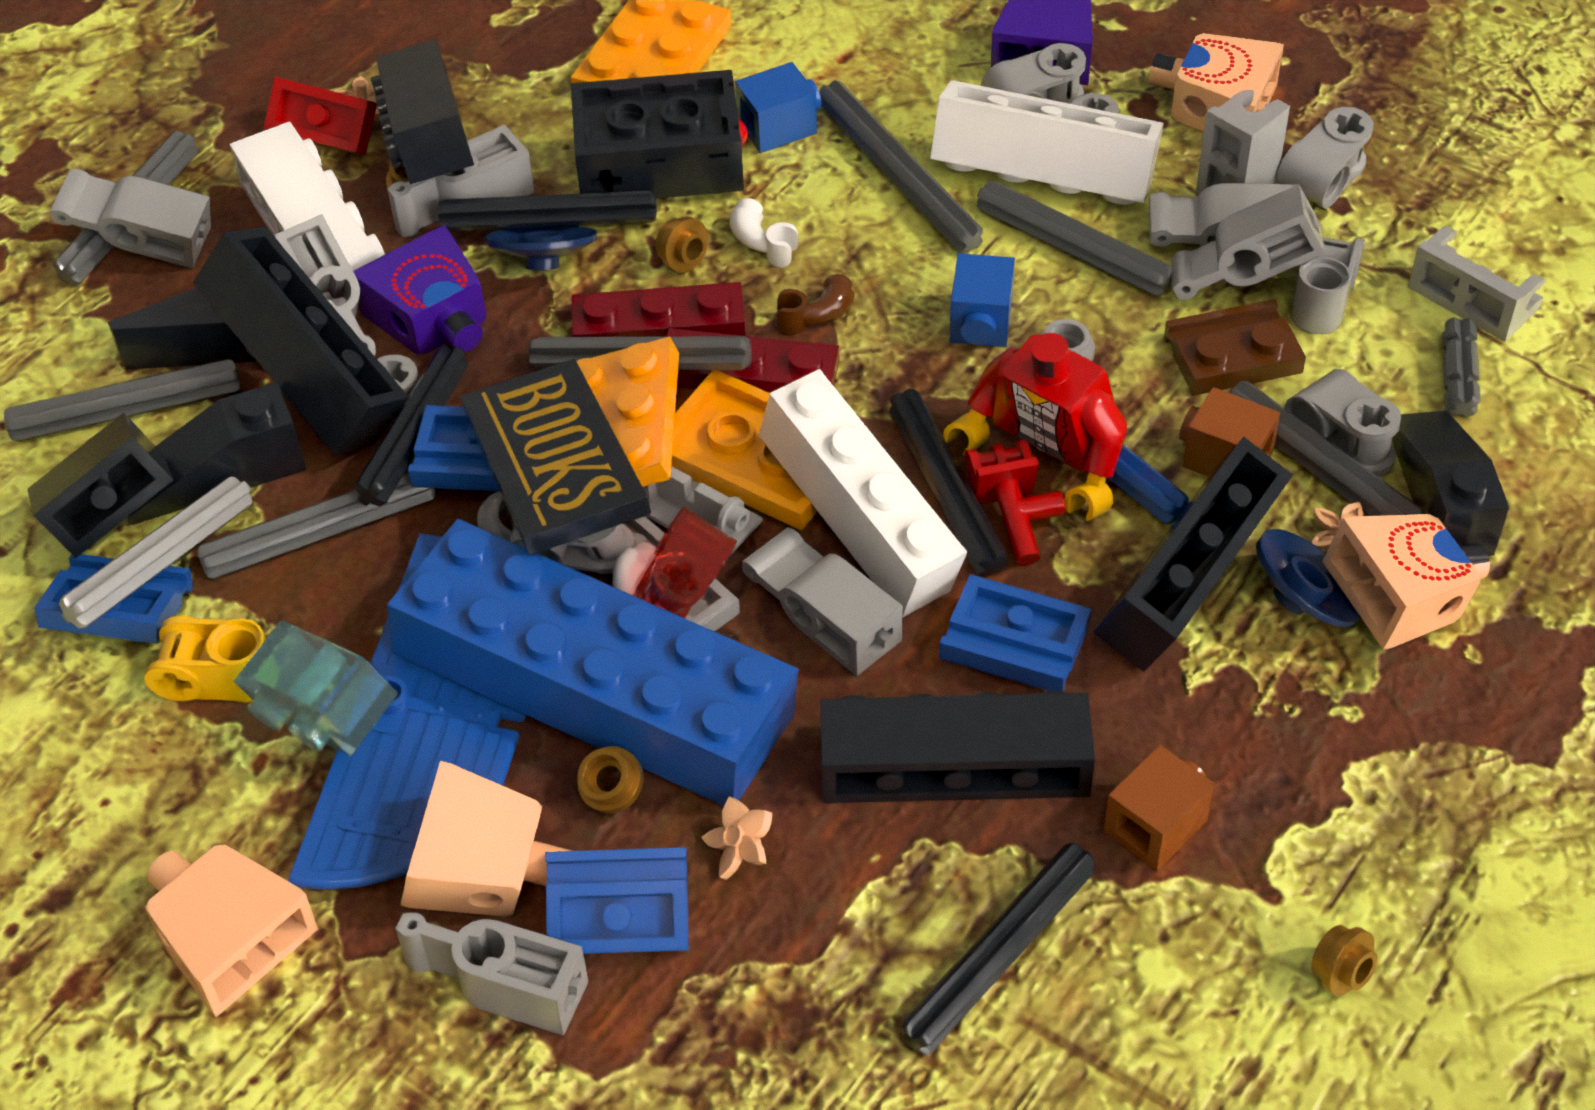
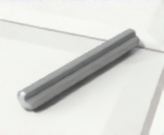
[59,477,253,628]

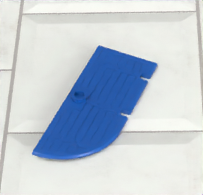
[288,533,526,889]

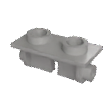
[643,466,762,560]

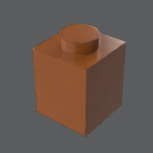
[1179,387,1281,477]
[1103,745,1215,872]

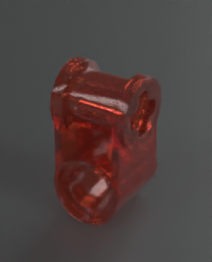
[633,506,737,618]

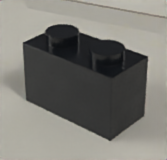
[27,412,173,558]

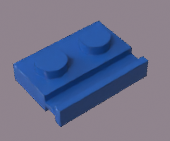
[408,405,500,491]
[34,554,193,644]
[939,574,1092,692]
[545,847,690,954]

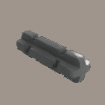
[1442,317,1481,417]

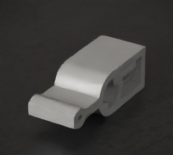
[387,125,535,238]
[50,169,211,269]
[1149,183,1296,247]
[1171,184,1325,300]
[274,214,376,356]
[742,527,903,676]
[395,913,589,1036]

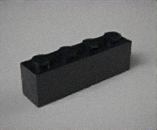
[371,39,474,184]
[192,226,409,455]
[1093,436,1293,672]
[820,690,1095,803]

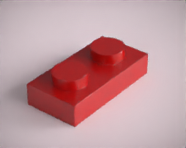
[263,76,377,155]

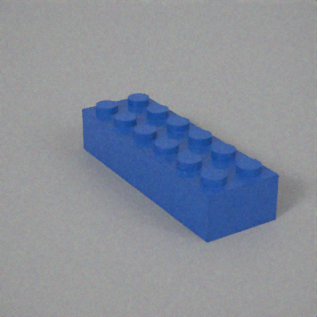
[387,519,798,806]

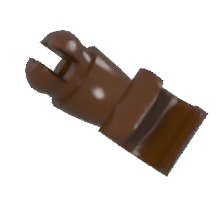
[777,274,855,335]

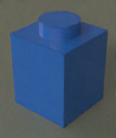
[735,62,821,153]
[949,253,1015,347]

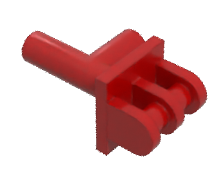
[965,439,1065,566]

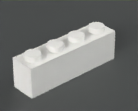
[930,80,1164,205]
[230,121,385,307]
[758,369,967,618]

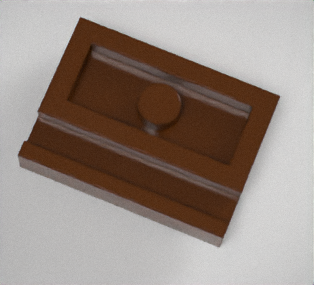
[1164,299,1306,396]

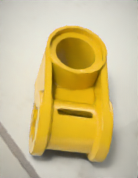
[144,616,279,703]

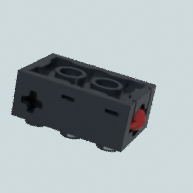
[570,70,748,199]

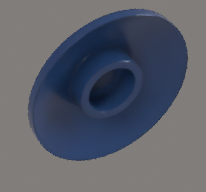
[485,226,597,270]
[1256,529,1361,627]

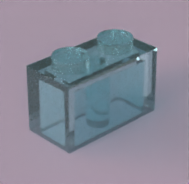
[233,620,398,757]

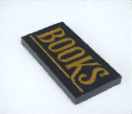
[460,359,651,555]

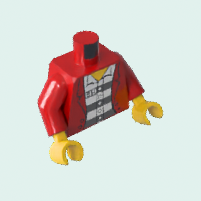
[943,333,1127,522]

